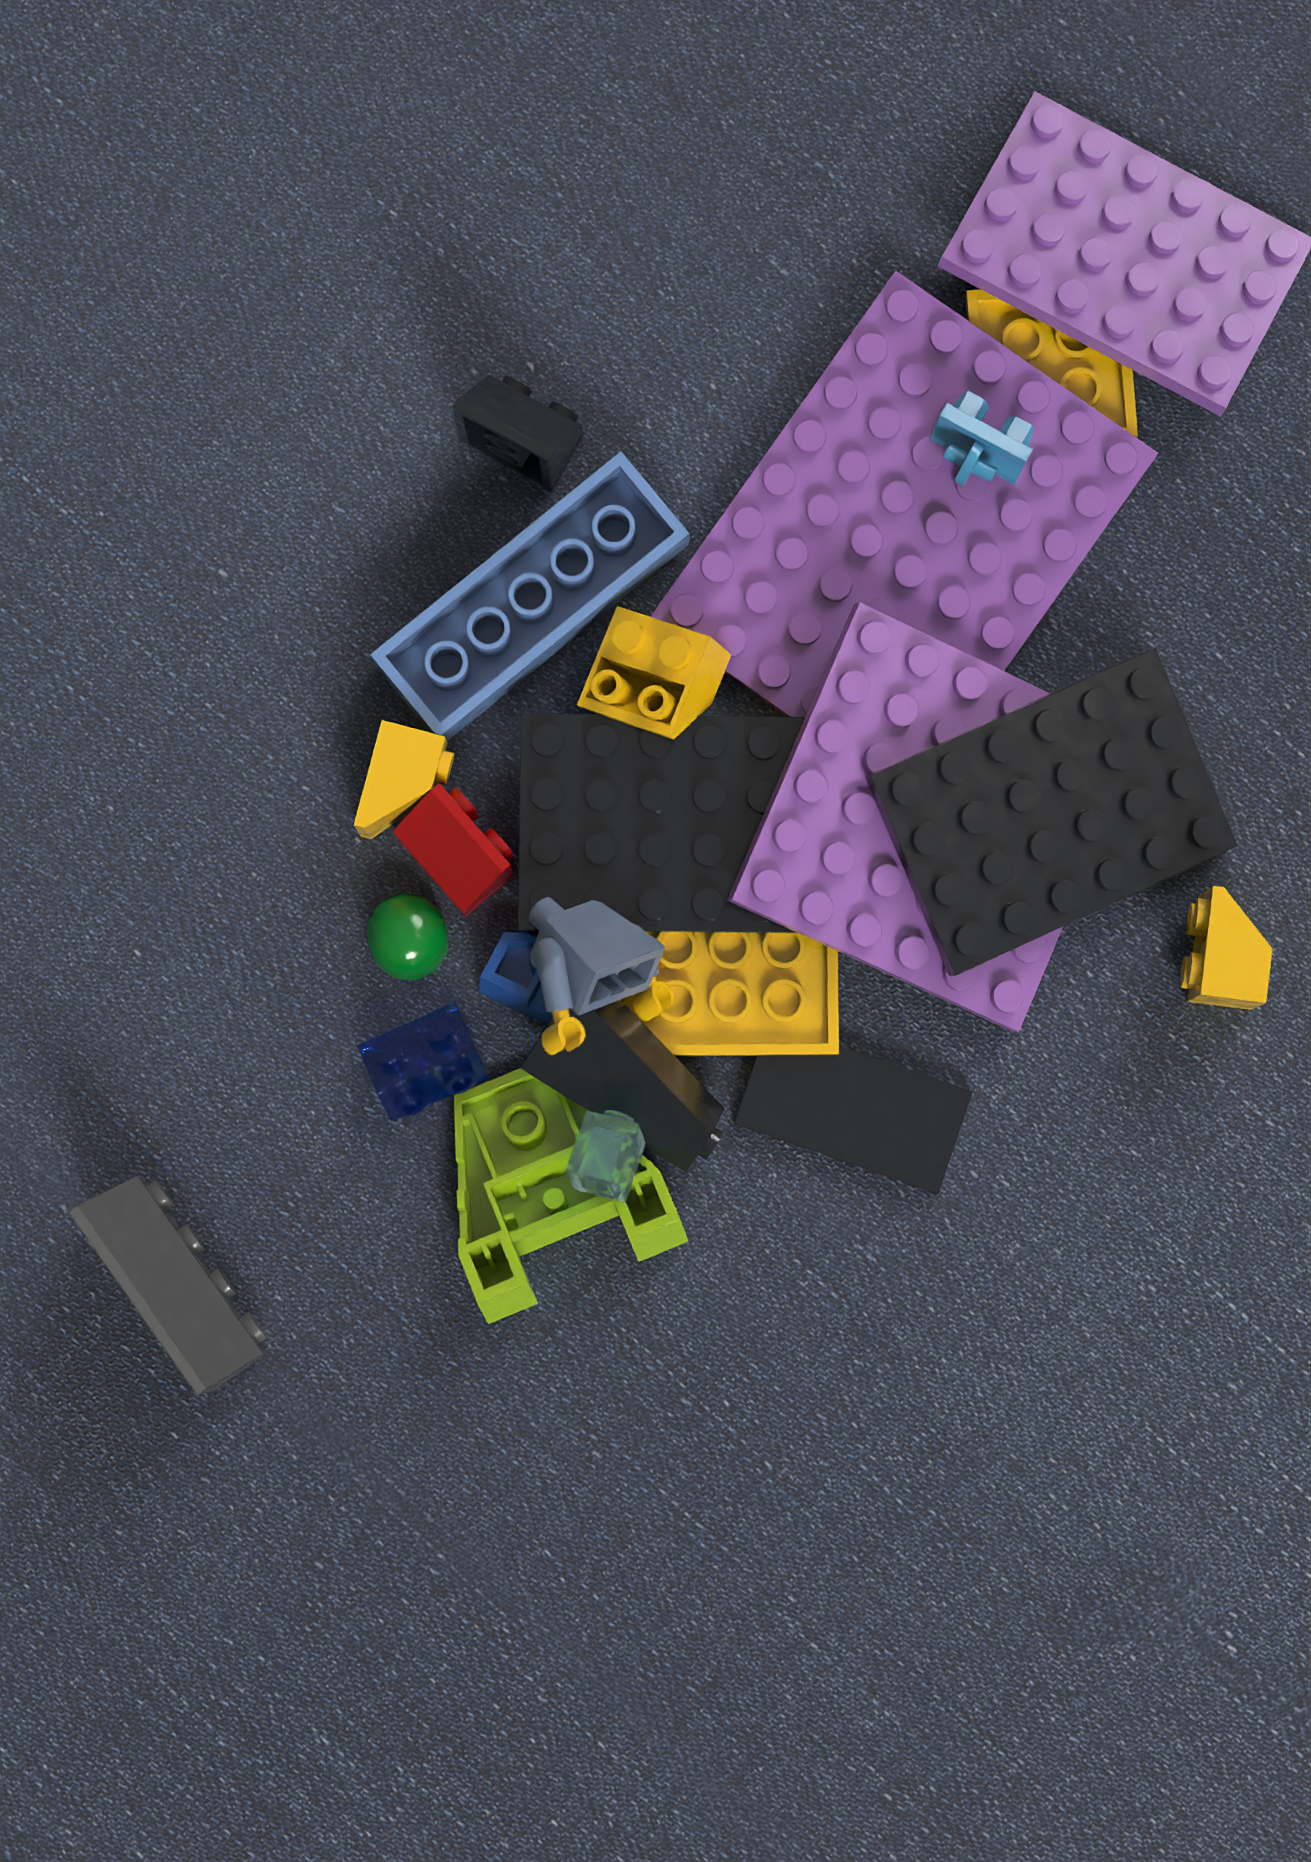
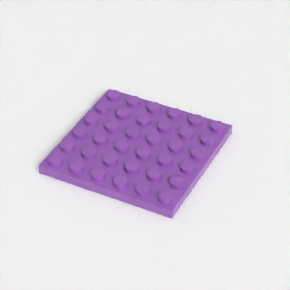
[727,602,1063,1032]

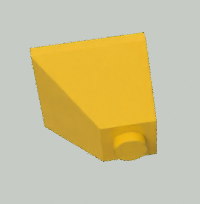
[354,720,454,839]

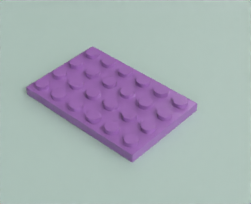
[938,91,1311,417]

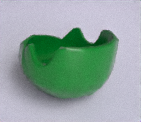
[367,893,449,981]

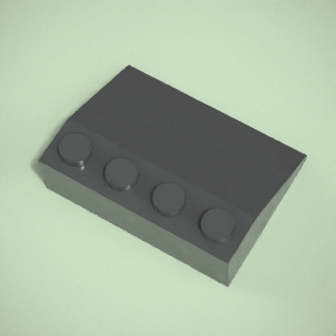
[69,1176,267,1395]

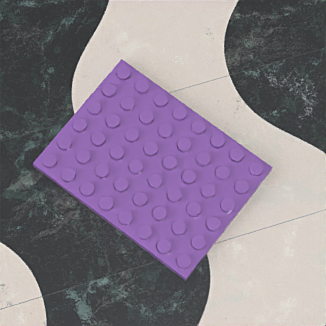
[650,271,1158,717]

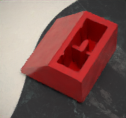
[393,783,514,917]

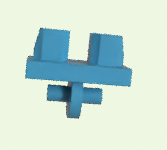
[929,391,1034,486]

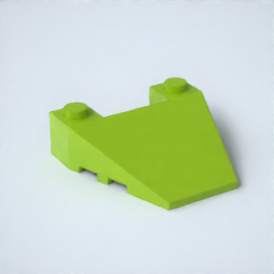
[454,1068,688,1324]

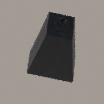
[521,999,725,1172]

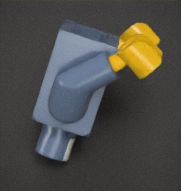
[528,897,674,1055]

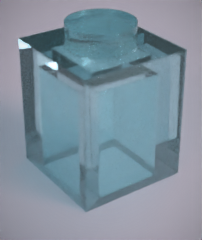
[566,1110,646,1202]

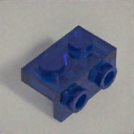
[357,1002,488,1120]

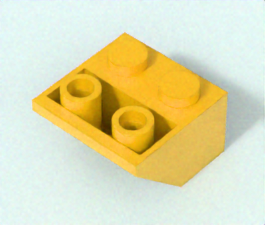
[577,606,731,740]
[1180,886,1272,1010]

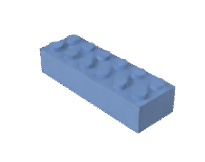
[370,451,690,741]

